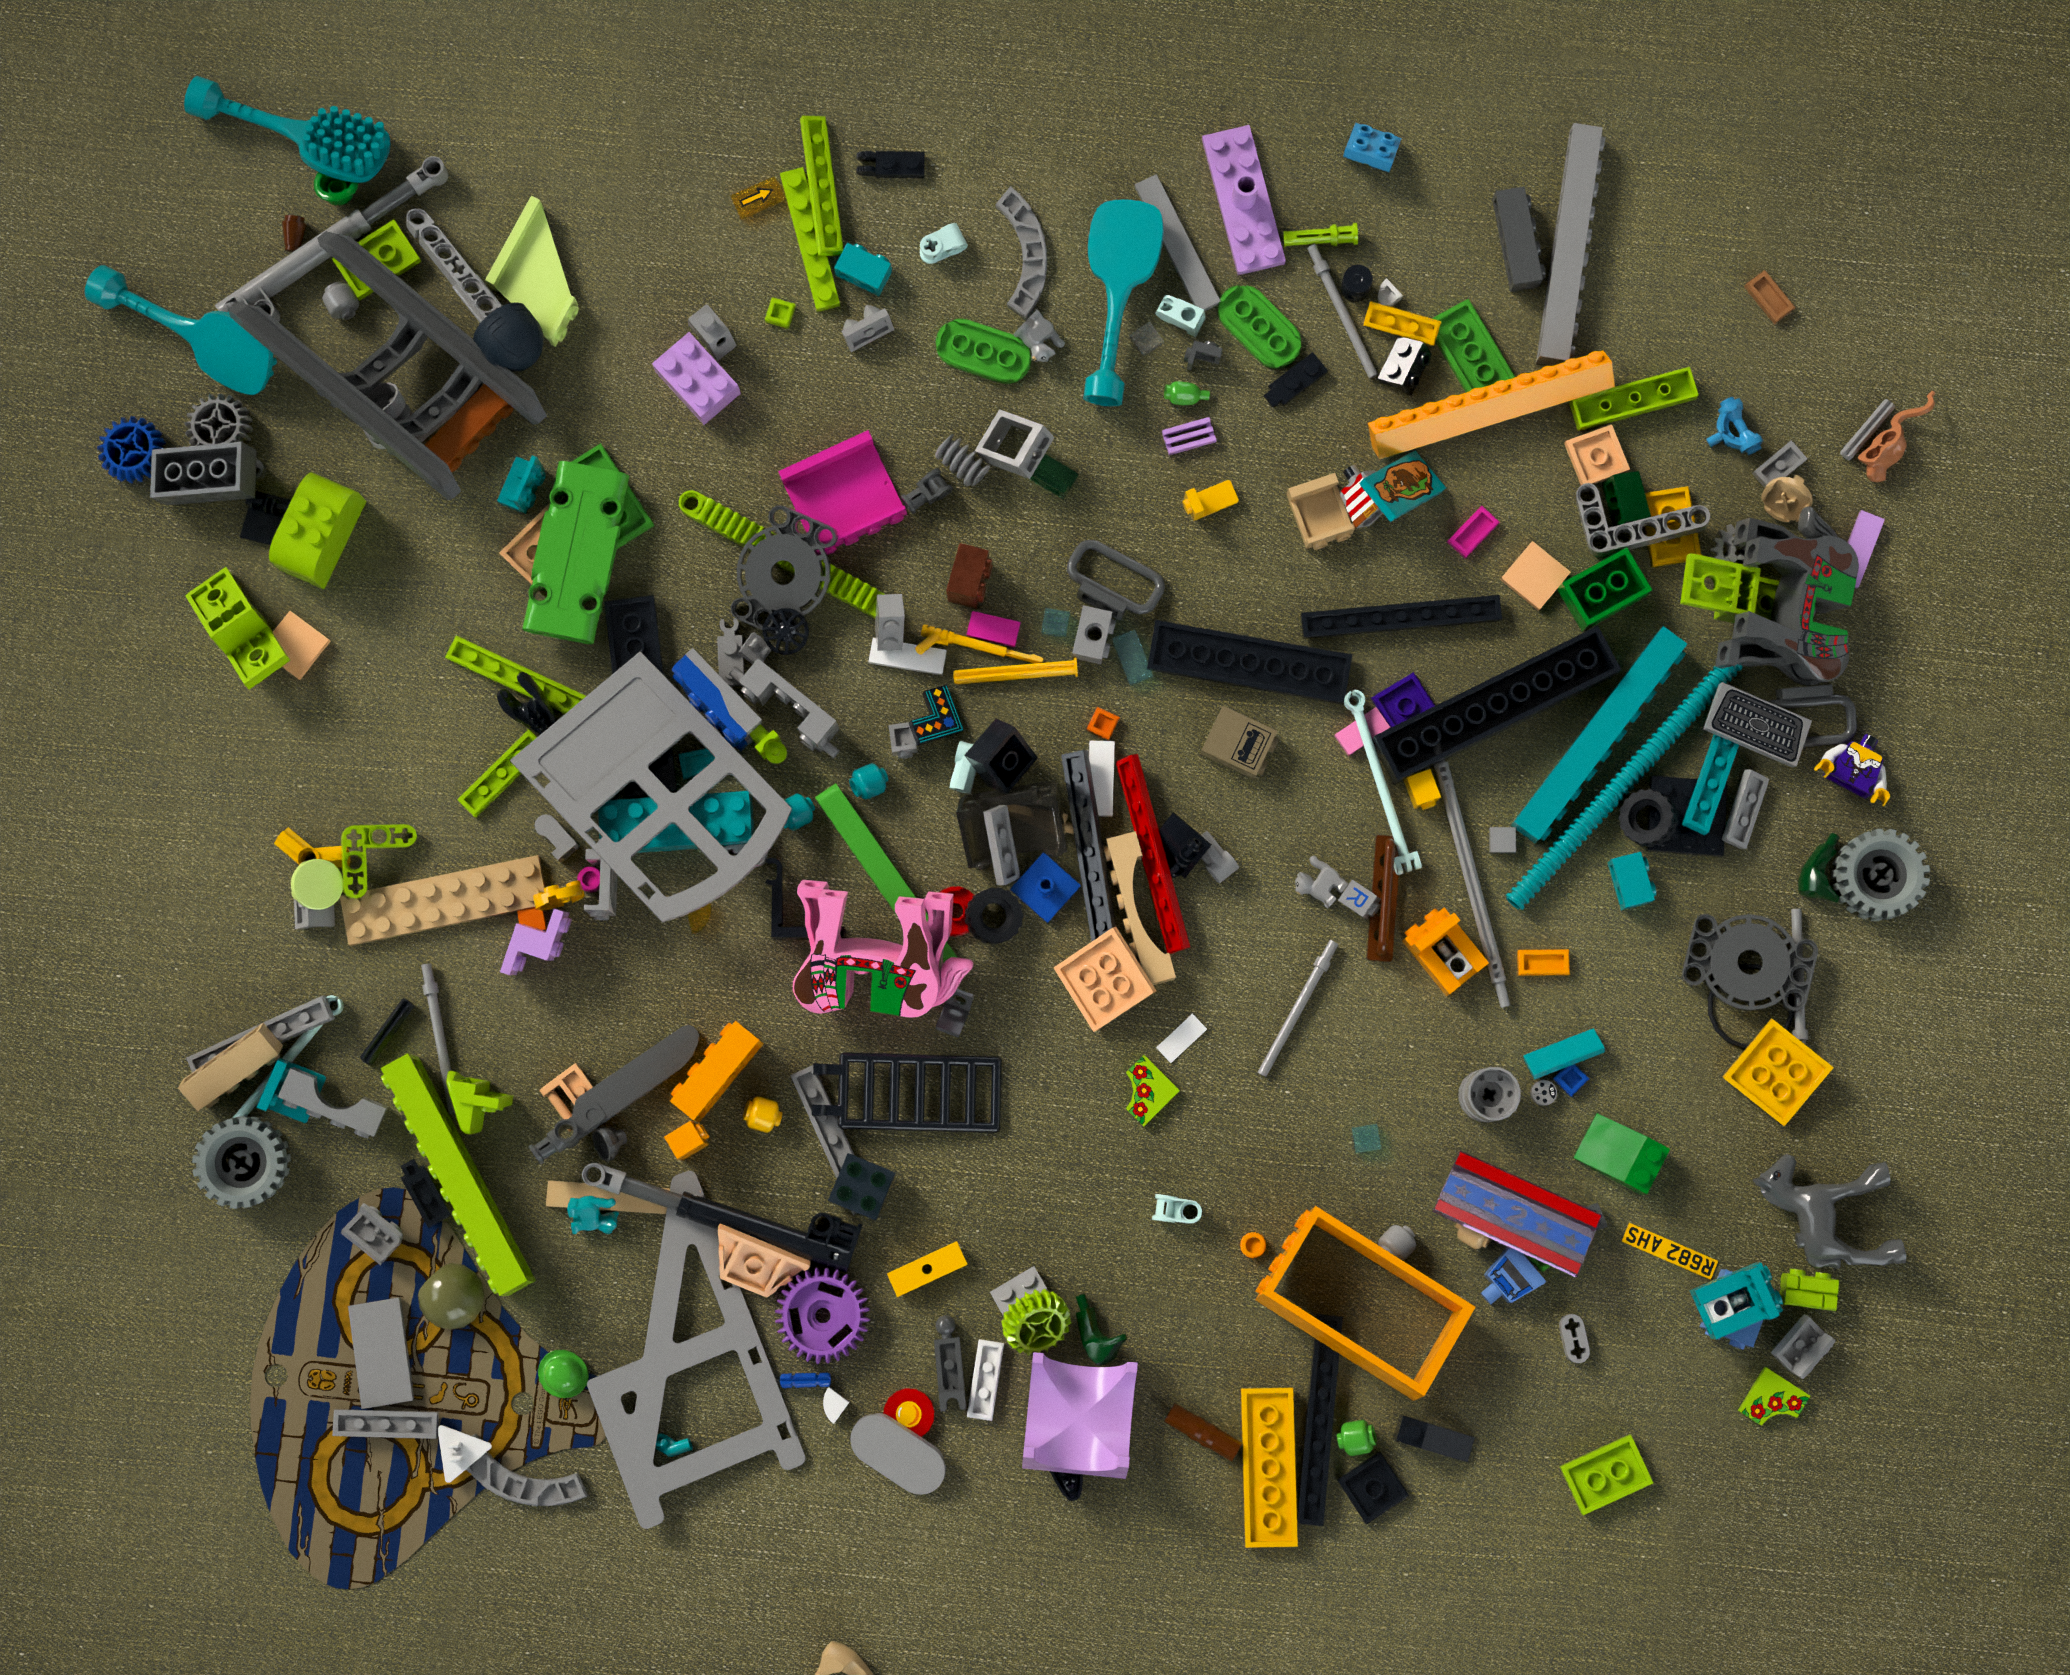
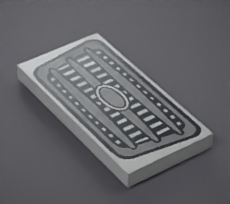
[1703,682,1812,768]

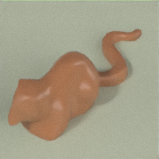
[1858,391,1935,482]

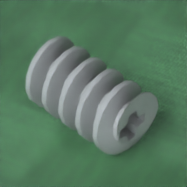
[935,434,991,486]

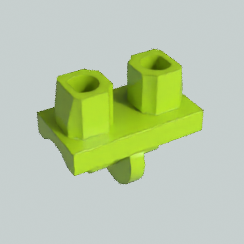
[749,724,787,764]

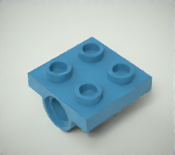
[1343,123,1402,173]

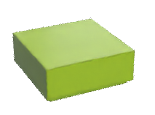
[765,297,796,329]

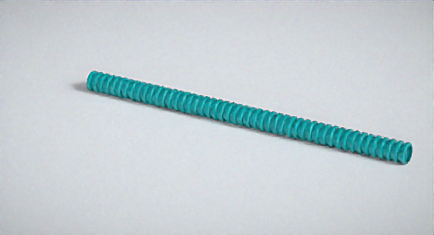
[1506,664,1742,910]

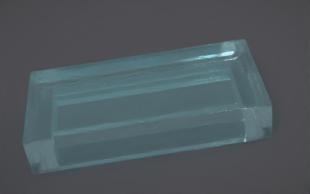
[1112,630,1153,686]

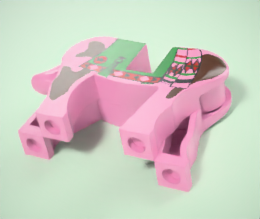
[793,880,973,1018]

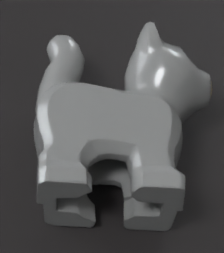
[1013,310,1065,362]
[1295,856,1348,909]

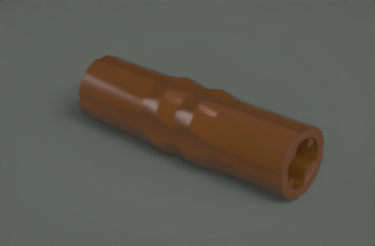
[1164,1403,1242,1462]

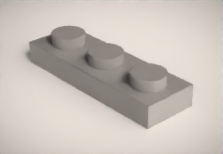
[1721,770,1769,849]
[983,805,1020,885]

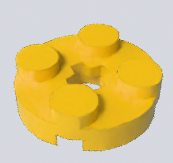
[533,880,585,911]

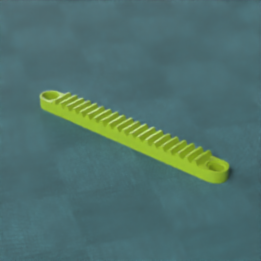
[679,490,885,619]

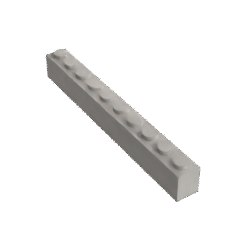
[1536,123,1605,366]

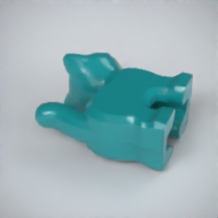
[567,1196,619,1234]

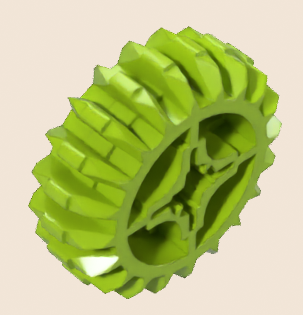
[1001,1288,1071,1356]

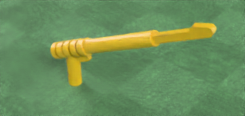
[915,624,1043,664]

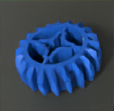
[97,416,166,483]

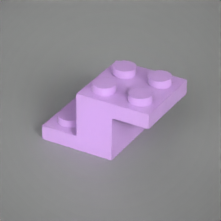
[500,909,572,975]

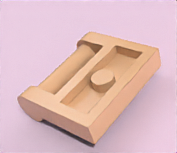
[539,1063,594,1132]

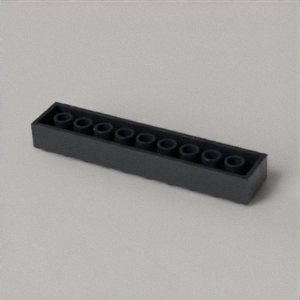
[1372,626,1621,785]

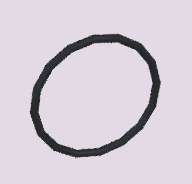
[1708,964,1794,1050]

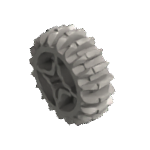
[184,393,253,446]

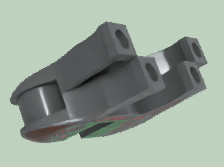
[1715,506,1859,686]

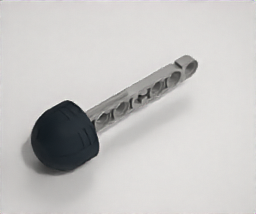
[406,208,543,372]

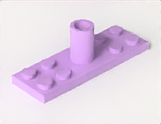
[1202,125,1286,275]

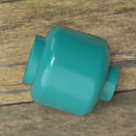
[849,763,888,800]
[784,793,815,831]

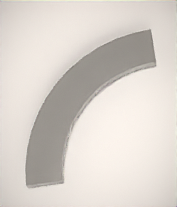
[995,186,1047,320]
[466,1433,589,1506]

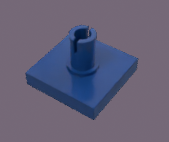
[1010,852,1081,924]

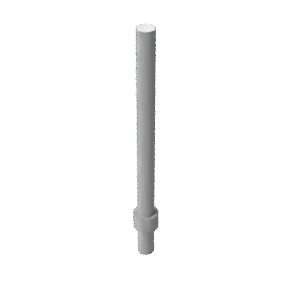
[1307,244,1378,379]
[1791,909,1808,1045]
[1257,940,1339,1077]
[421,963,455,1114]

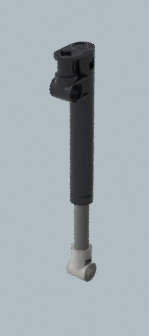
[582,1163,863,1273]

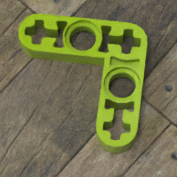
[341,824,417,899]

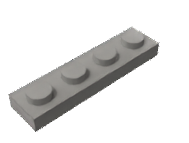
[332,1409,439,1439]

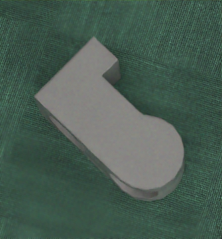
[535,814,580,863]

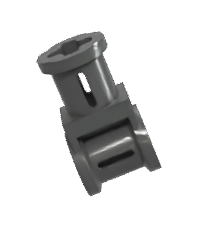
[900,468,953,515]

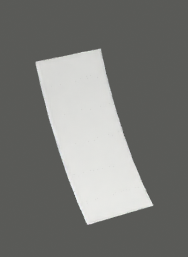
[1156,1013,1207,1063]

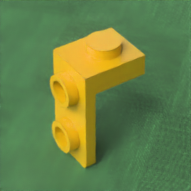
[1182,480,1239,521]

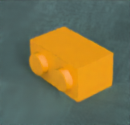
[664,1121,710,1161]

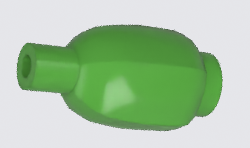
[1164,381,1210,405]

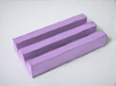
[1162,417,1216,455]

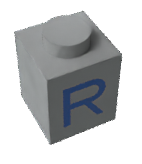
[1338,879,1381,920]

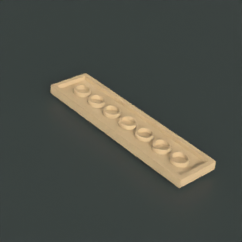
[340,855,545,946]

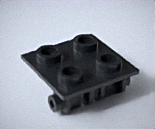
[240,491,291,545]
[1159,812,1212,878]

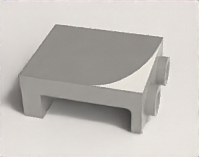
[584,849,618,920]

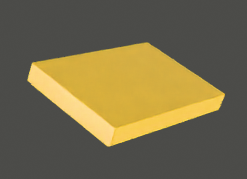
[1644,486,1702,567]

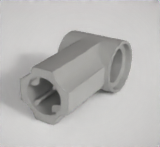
[1201,831,1239,884]

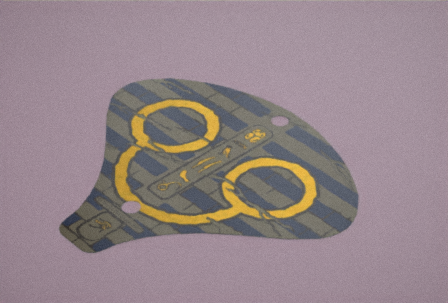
[250,1187,606,1589]

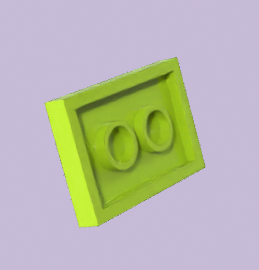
[332,220,422,301]
[1559,1434,1653,1515]

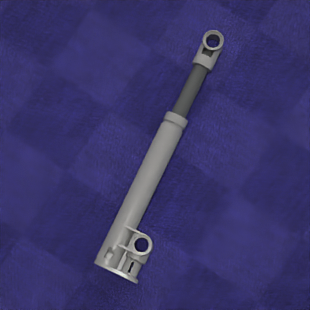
[215,156,449,323]

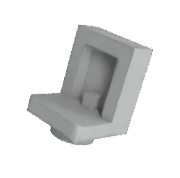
[889,722,918,759]

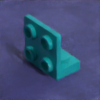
[497,455,546,514]
[256,1058,326,1123]

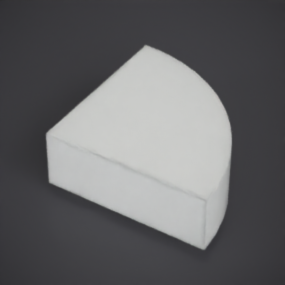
[1378,278,1403,307]
[823,1387,849,1424]

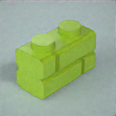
[1780,1269,1839,1311]

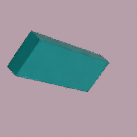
[1523,1028,1605,1080]

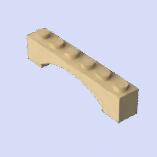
[1104,831,1176,985]

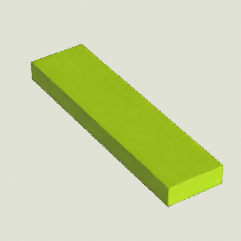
[457,729,537,818]

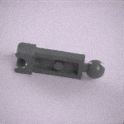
[934,1315,966,1412]

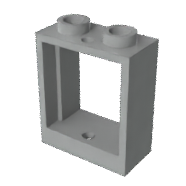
[975,409,1055,479]

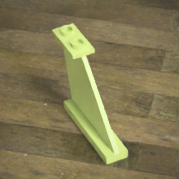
[485,196,579,347]

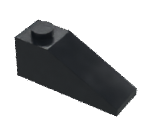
[1393,1414,1475,1462]

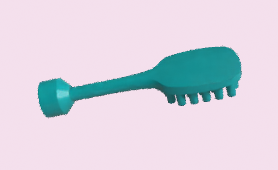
[184,76,391,183]
[1083,199,1164,406]
[85,265,277,395]

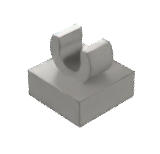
[738,632,771,664]

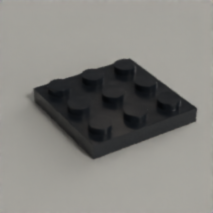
[1646,776,1727,857]

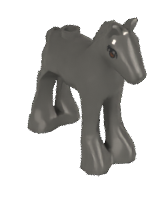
[1753,1154,1906,1269]

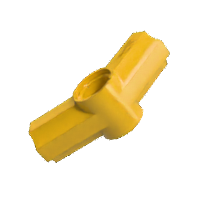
[274,827,351,869]

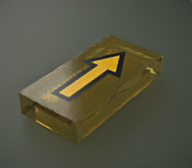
[730,176,785,220]

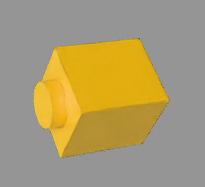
[1404,769,1441,810]

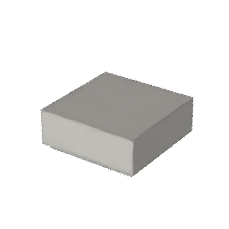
[1489,827,1516,853]

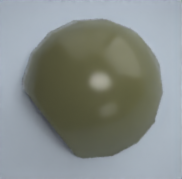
[418,1263,484,1330]

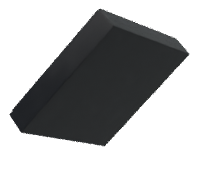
[1337,1451,1409,1525]

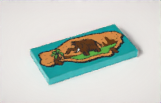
[1359,451,1446,522]

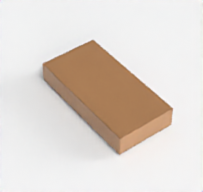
[1744,270,1795,325]

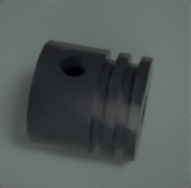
[1340,264,1373,302]

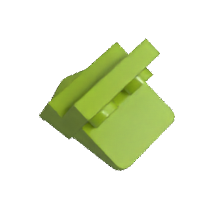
[446,1071,514,1135]

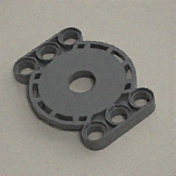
[730,505,838,637]
[1681,914,1818,1012]

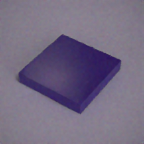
[1371,672,1435,728]

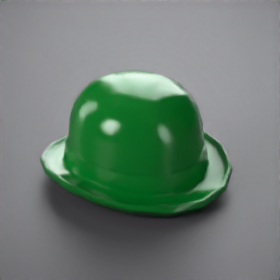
[314,172,358,206]

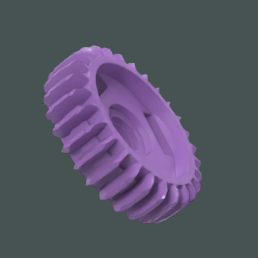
[775,1268,870,1364]

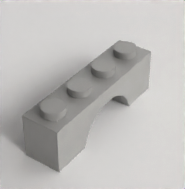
[278,1067,389,1138]

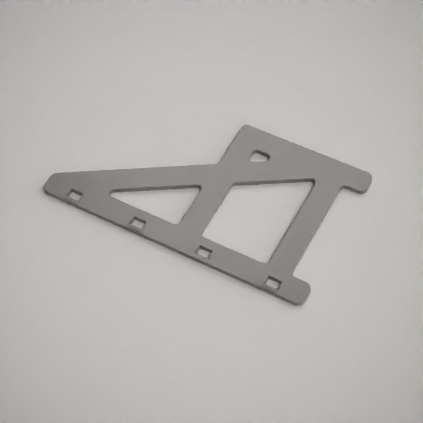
[587,1171,805,1529]

